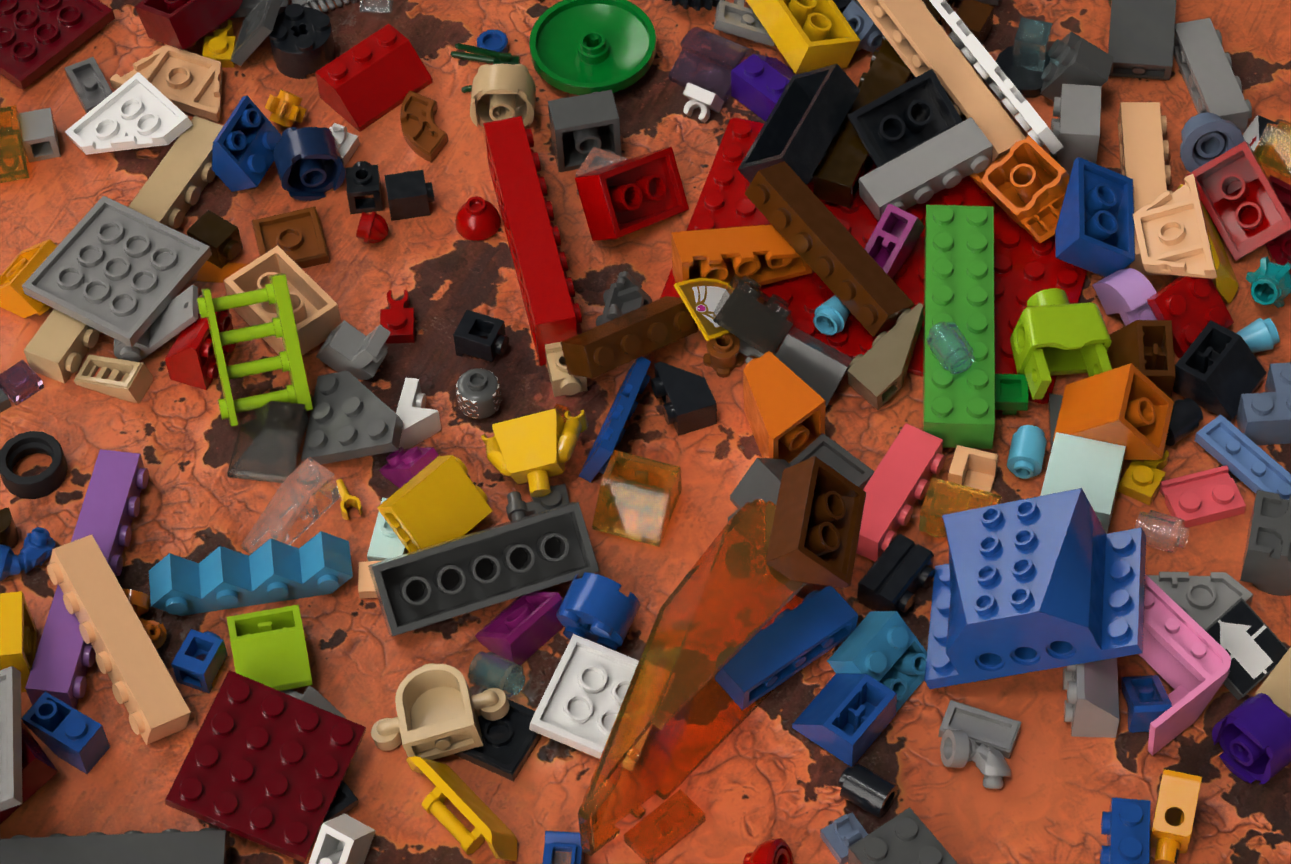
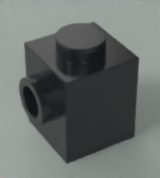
[384,170,435,221]

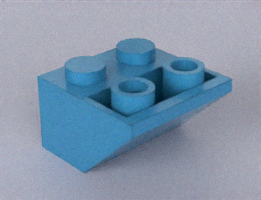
[827,611,927,712]

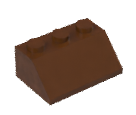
[765,456,866,588]

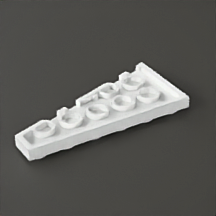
[929,0,1064,155]

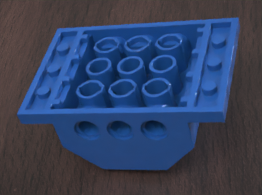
[924,488,1146,689]

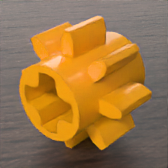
[265,89,307,128]

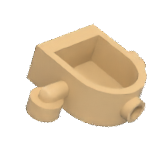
[371,663,509,760]

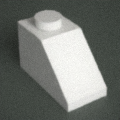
[308,813,376,864]

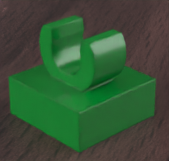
[995,374,1028,415]

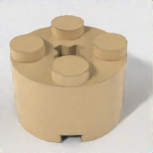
[470,63,536,128]

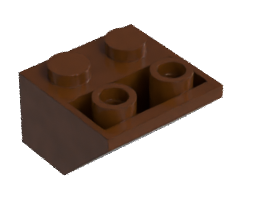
[1107,320,1175,398]

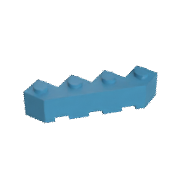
[149,531,353,616]

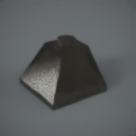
[227,401,309,484]

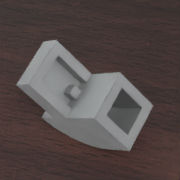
[316,320,391,380]

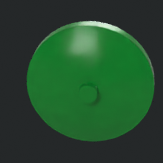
[529,0,656,95]

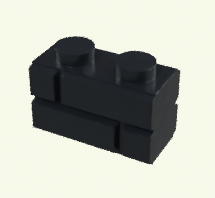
[857,534,936,614]

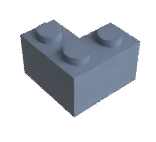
[1236,362,1291,445]

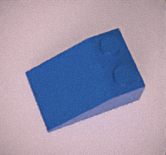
[1055,157,1135,277]

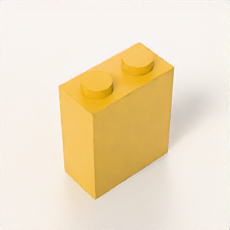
[377,455,492,553]

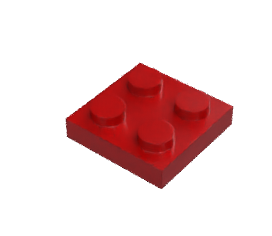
[1147,276,1234,358]

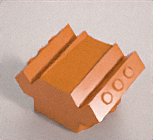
[969,135,1070,243]

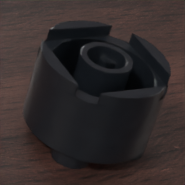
[269,4,335,79]

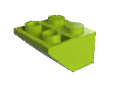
[226,604,313,691]

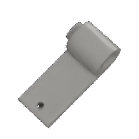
[114,285,199,362]

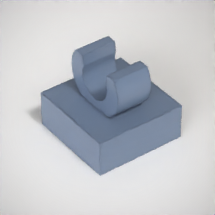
[820,812,868,864]

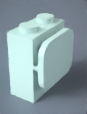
[1040,432,1126,534]

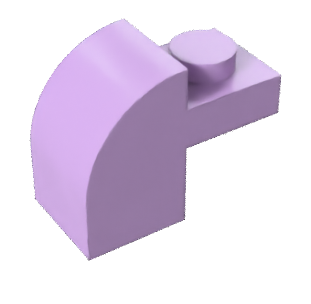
[1093,268,1157,326]

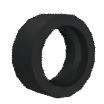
[0,431,68,499]

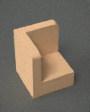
[947,445,998,502]

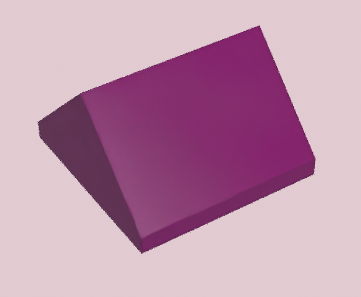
[475,591,564,671]

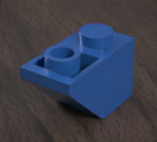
[21,691,110,774]

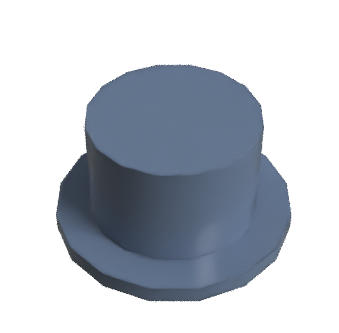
[1180,112,1245,172]

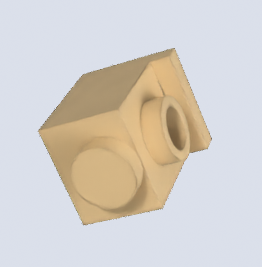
[545,341,588,397]

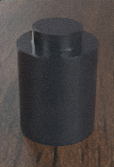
[838,763,898,818]

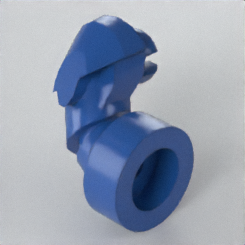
[0,527,55,581]

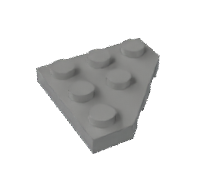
[1147,572,1253,630]

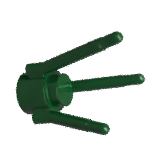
[450,43,520,93]

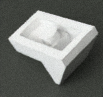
[396,377,441,449]

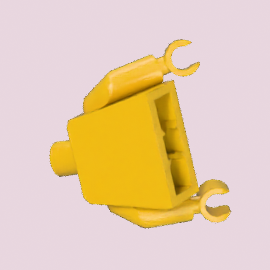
[481,408,588,497]

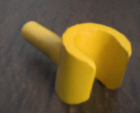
[335,479,362,520]

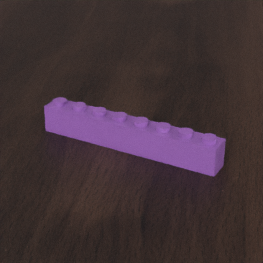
[25,449,149,709]

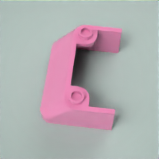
[1138,574,1231,756]

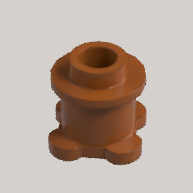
[703,333,744,378]

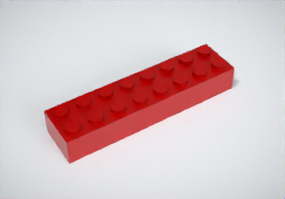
[483,116,582,366]

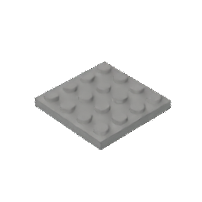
[22,195,212,347]

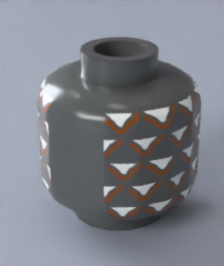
[456,368,502,419]

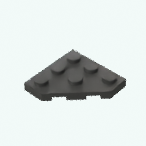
[301,370,403,467]

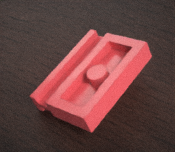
[1159,465,1246,530]

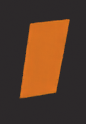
[196,261,248,283]

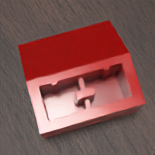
[165,309,236,390]

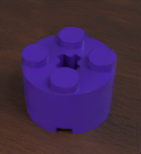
[1212,693,1291,784]

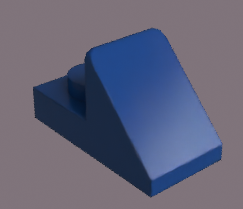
[1121,675,1172,733]

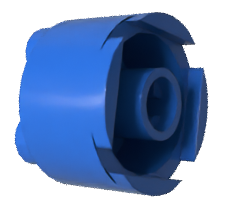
[556,572,640,651]

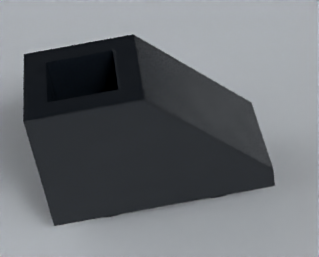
[651,362,717,436]

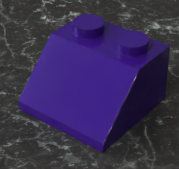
[731,54,798,122]

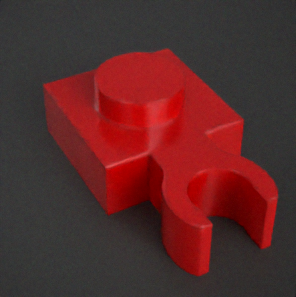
[380,290,415,344]

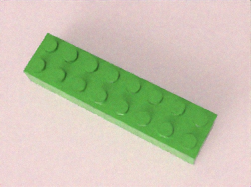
[923,205,995,449]

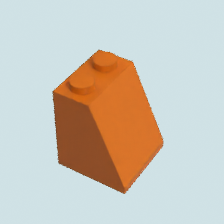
[743,351,826,463]
[1053,363,1174,460]

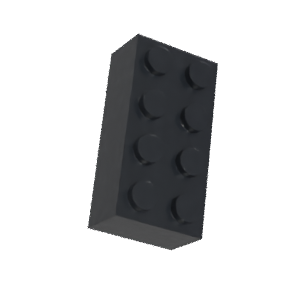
[738,64,860,185]

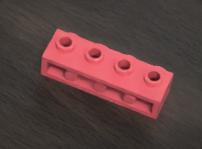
[856,423,946,562]

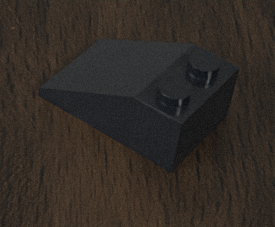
[847,69,963,168]

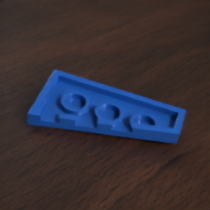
[579,356,651,483]

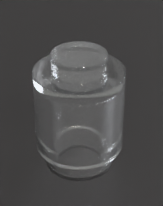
[1135,510,1190,554]

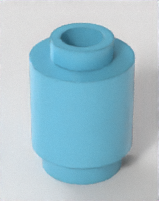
[1007,425,1047,479]

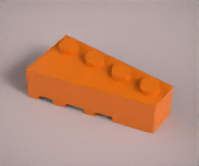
[671,224,812,290]

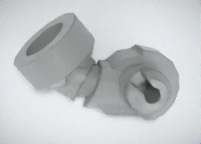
[940,730,1011,789]

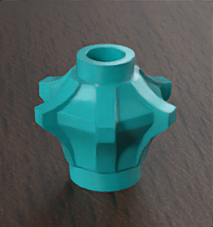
[1246,256,1291,308]

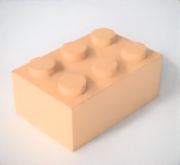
[224,245,341,355]

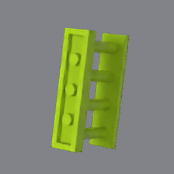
[197,273,313,426]

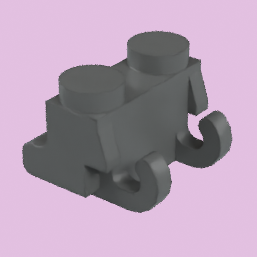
[596,271,652,326]

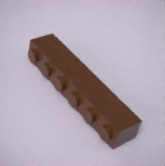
[744,161,914,337]

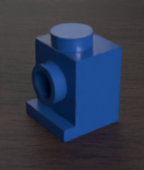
[171,629,228,693]

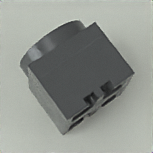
[1240,490,1291,596]

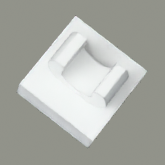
[683,82,724,123]
[329,123,360,167]

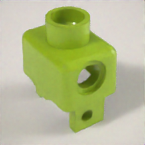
[1010,288,1112,400]

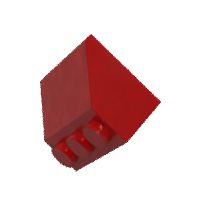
[315,23,433,132]

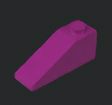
[864,203,925,279]

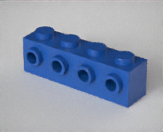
[715,586,858,710]
[1100,797,1151,864]

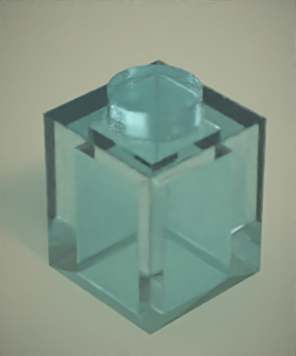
[1012,17,1053,72]

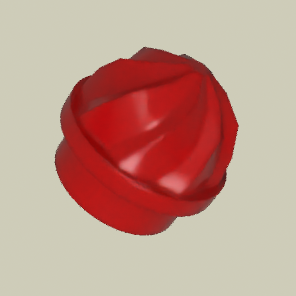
[356,211,389,244]

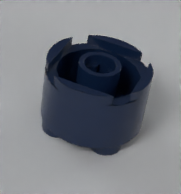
[273,127,346,201]

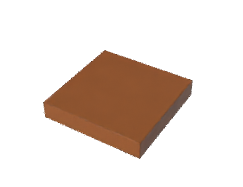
[252,206,329,269]

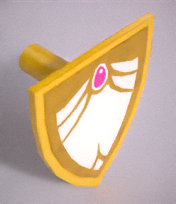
[673,278,751,341]

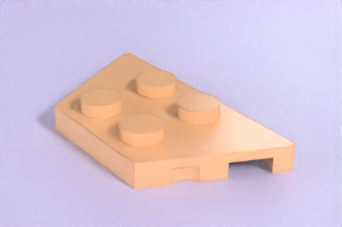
[110,45,223,122]
[1133,174,1217,279]

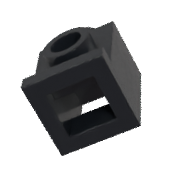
[345,161,383,214]
[453,310,509,362]

